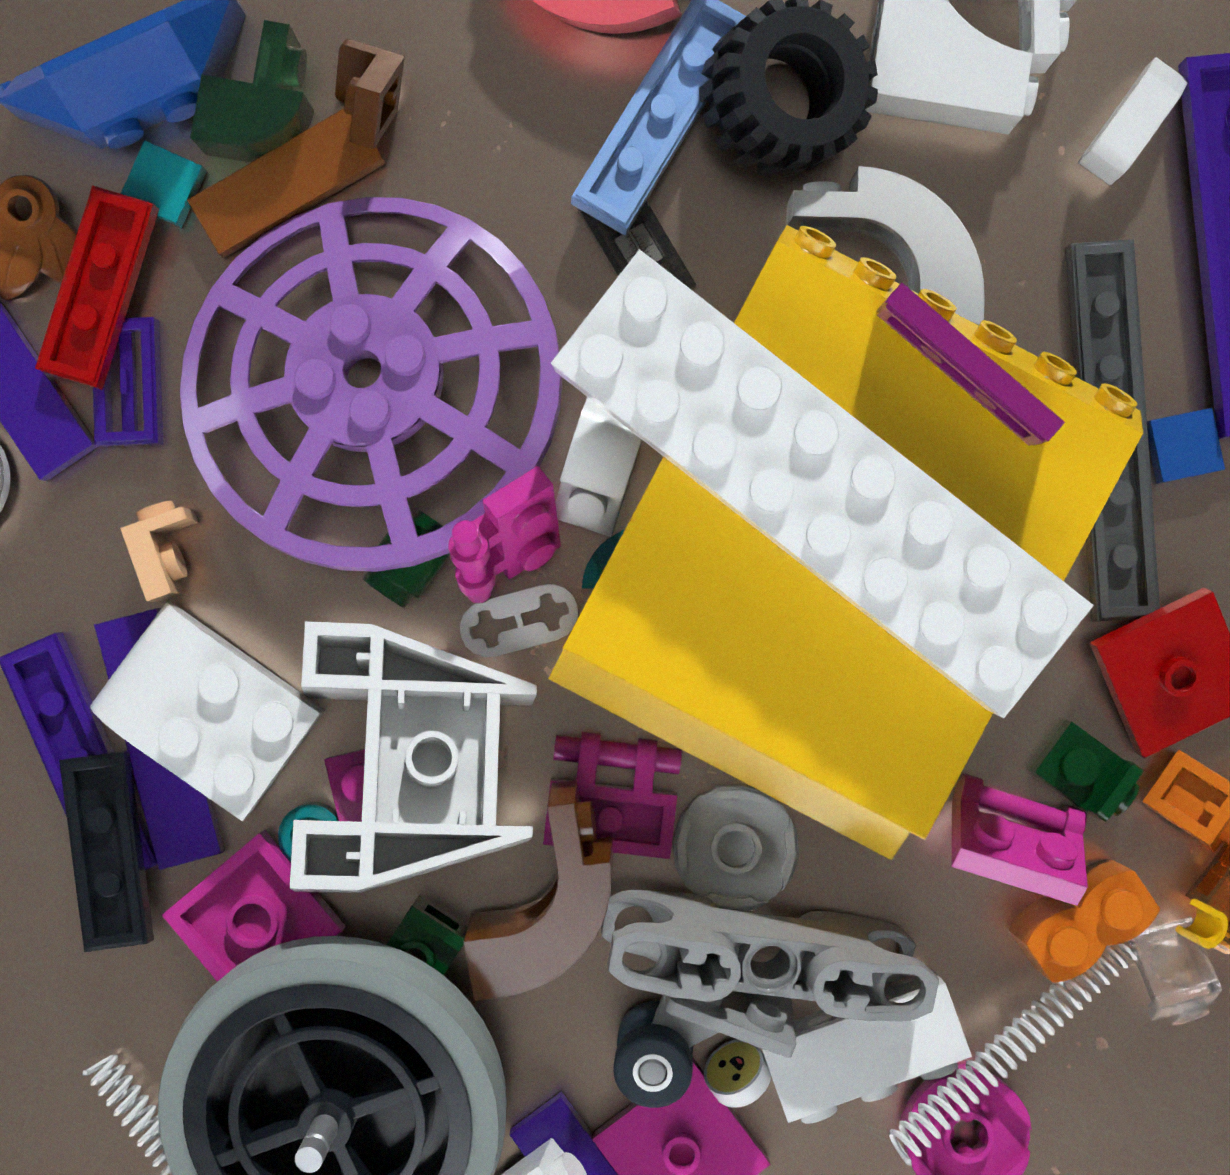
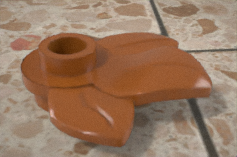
[0,175,77,301]

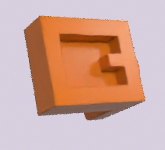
[1142,749,1230,852]

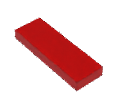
[35,185,159,390]

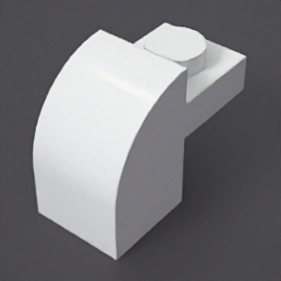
[555,397,643,537]

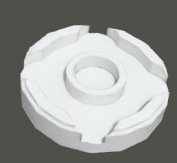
[672,783,799,911]

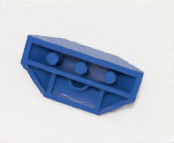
[0,0,246,149]

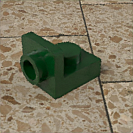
[1029,720,1144,822]

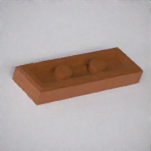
[187,108,385,258]

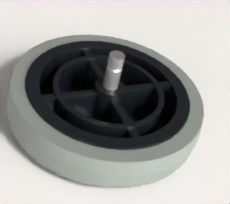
[158,936,507,1175]

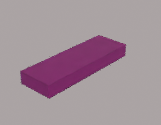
[876,282,1065,446]

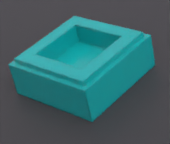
[120,140,207,228]

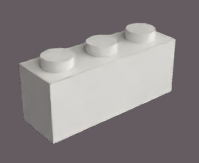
[761,970,972,1124]

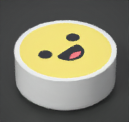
[704,1039,771,1107]

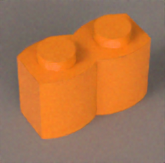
[1009,860,1160,983]

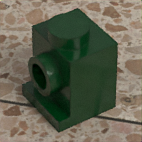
[386,895,468,975]

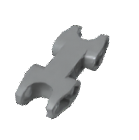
[601,890,939,1021]

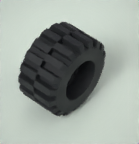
[699,0,878,177]

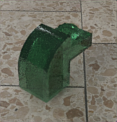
[190,20,314,162]

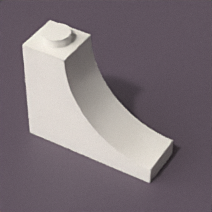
[865,0,1039,134]

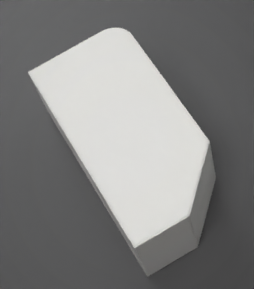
[1078,57,1188,186]

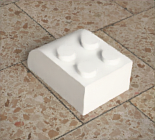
[90,601,325,821]

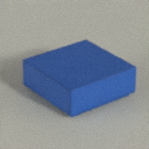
[1147,408,1225,484]

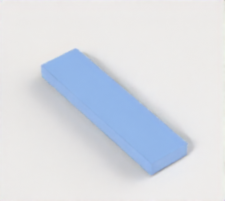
[571,0,746,236]

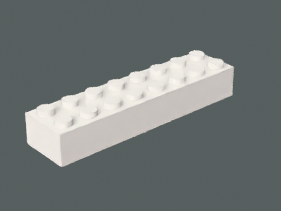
[551,249,1094,718]

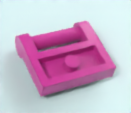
[951,773,1088,906]

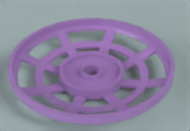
[180,197,562,572]

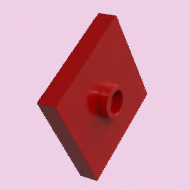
[1089,587,1230,758]

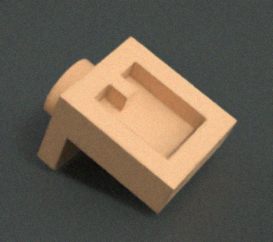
[120,501,198,602]

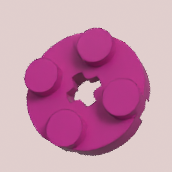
[900,1064,1032,1175]

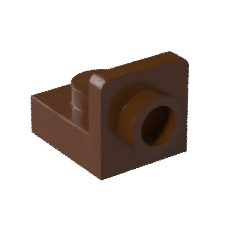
[335,39,405,149]

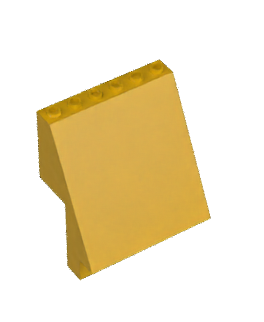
[548,225,1143,860]

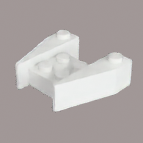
[290,621,537,893]

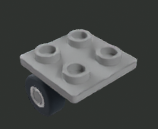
[613,991,796,1108]

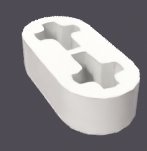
[460,584,579,657]

